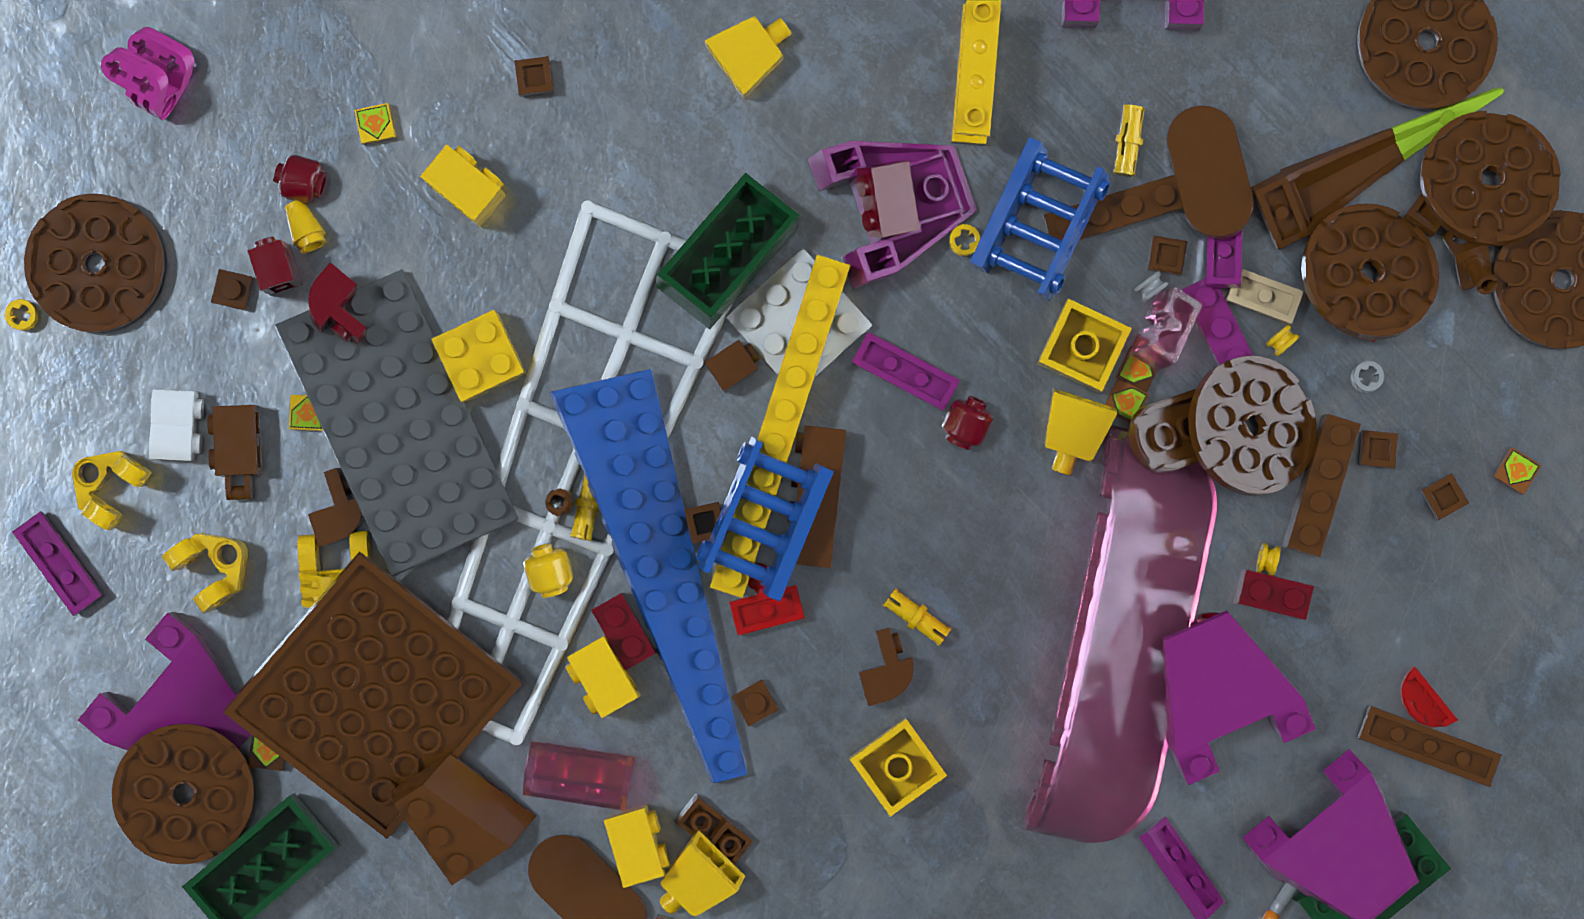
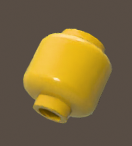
[523,543,573,598]

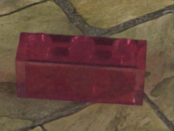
[523,741,634,811]

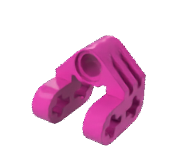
[101,27,194,120]

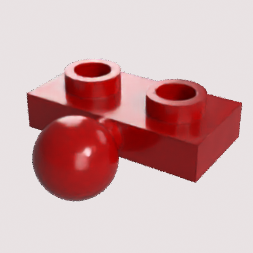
[729,563,805,635]

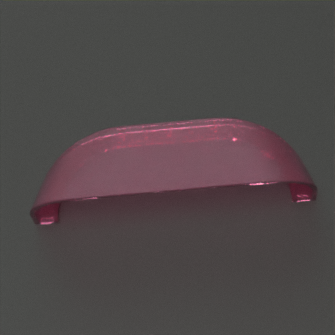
[1023,425,1217,843]

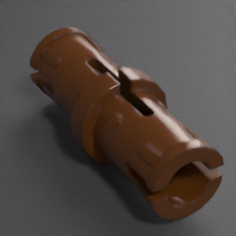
[545,488,573,516]

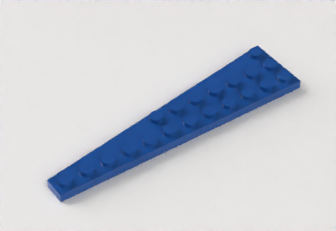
[549,369,747,783]

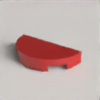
[1400,666,1458,727]

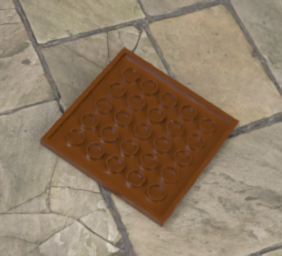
[224,551,522,839]

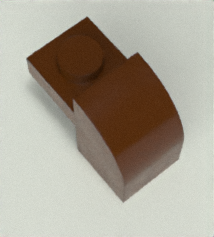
[308,468,364,547]
[858,627,914,706]

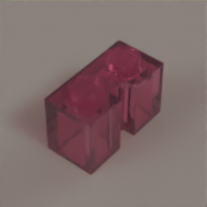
[1129,287,1203,371]

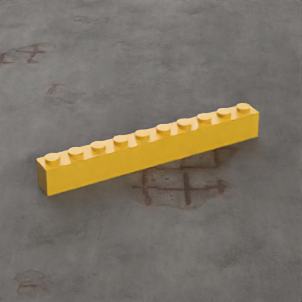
[710,254,851,598]

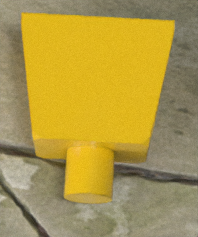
[705,16,792,99]
[1045,388,1117,475]
[659,830,745,916]

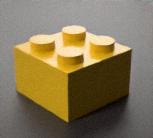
[420,144,506,227]
[1036,299,1132,393]
[431,310,527,404]
[565,636,641,718]
[849,717,947,817]
[604,804,671,888]

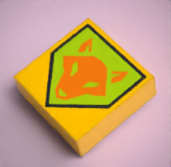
[354,103,396,145]
[289,395,323,431]

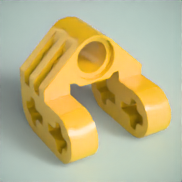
[72,451,152,531]
[297,531,372,608]
[161,533,248,613]

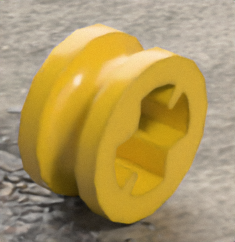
[949,224,980,256]
[5,299,39,331]
[1265,324,1300,357]
[1256,543,1281,576]

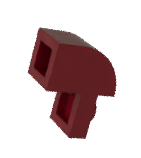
[308,263,366,344]

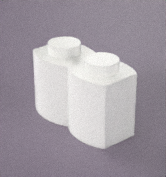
[149,389,204,461]

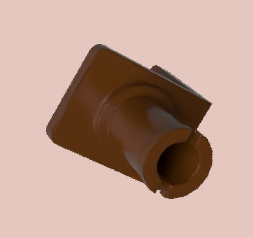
[1441,231,1498,295]

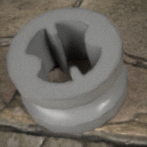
[1134,271,1169,303]
[1351,361,1384,393]

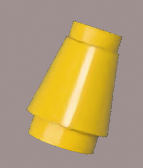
[284,200,326,253]

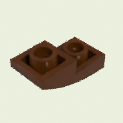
[674,794,753,864]

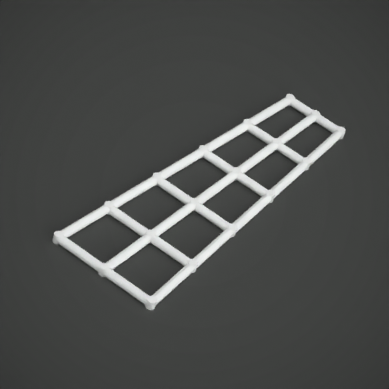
[447,200,734,745]

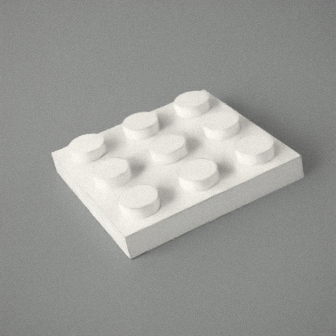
[726,248,872,377]

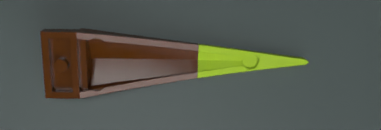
[1251,87,1505,250]

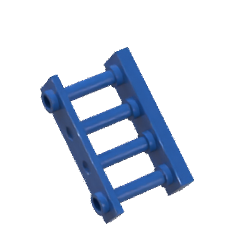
[970,137,1110,301]
[696,437,834,601]

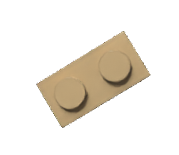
[1226,269,1304,325]

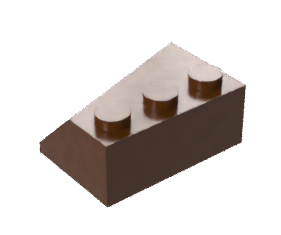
[391,752,536,885]

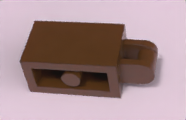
[207,405,262,500]

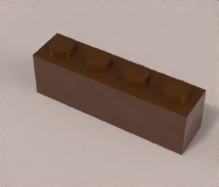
[1282,414,1361,557]
[787,425,846,568]

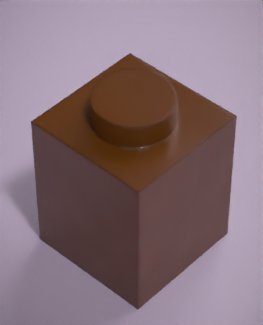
[704,340,760,393]
[684,502,727,544]

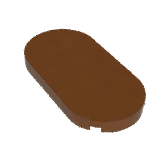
[1167,106,1254,240]
[1128,389,1199,473]
[528,834,647,919]

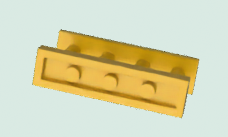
[951,0,1001,146]

